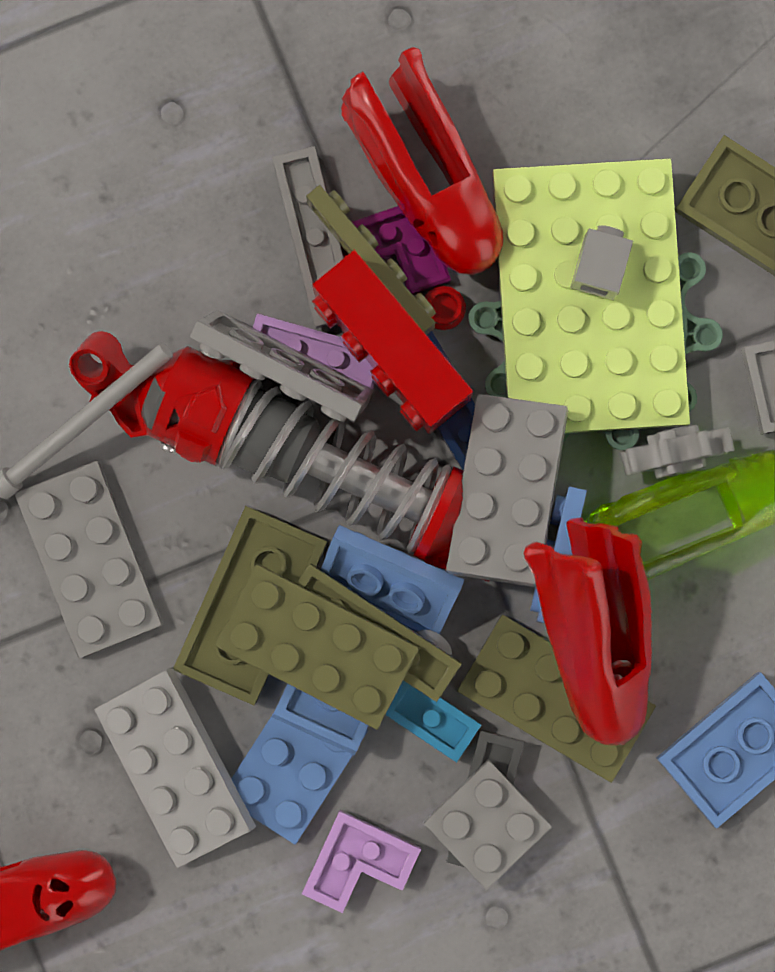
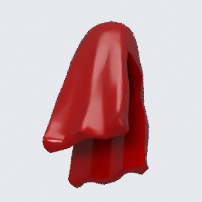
[341,47,503,274]
[523,517,652,746]
[0,850,117,951]

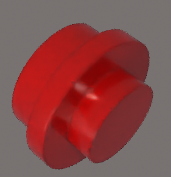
[425,286,466,331]

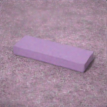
[253,314,375,389]

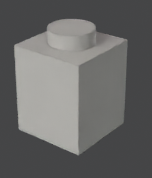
[570,225,633,300]

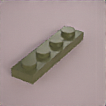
[306,185,436,335]
[297,564,462,702]

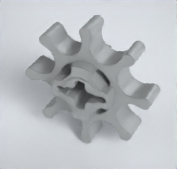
[621,425,735,478]

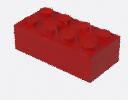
[312,249,473,435]

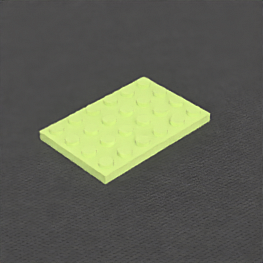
[492,159,690,433]

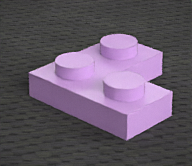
[302,810,421,913]

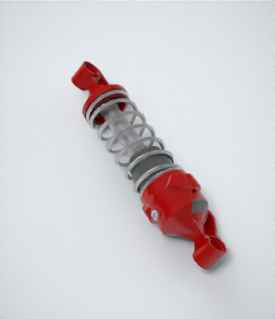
[69,331,490,582]

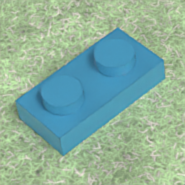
[386,680,481,763]

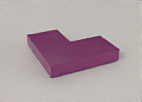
[352,206,451,295]

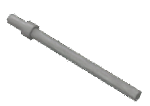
[0,343,173,500]

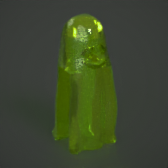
[585,449,775,581]

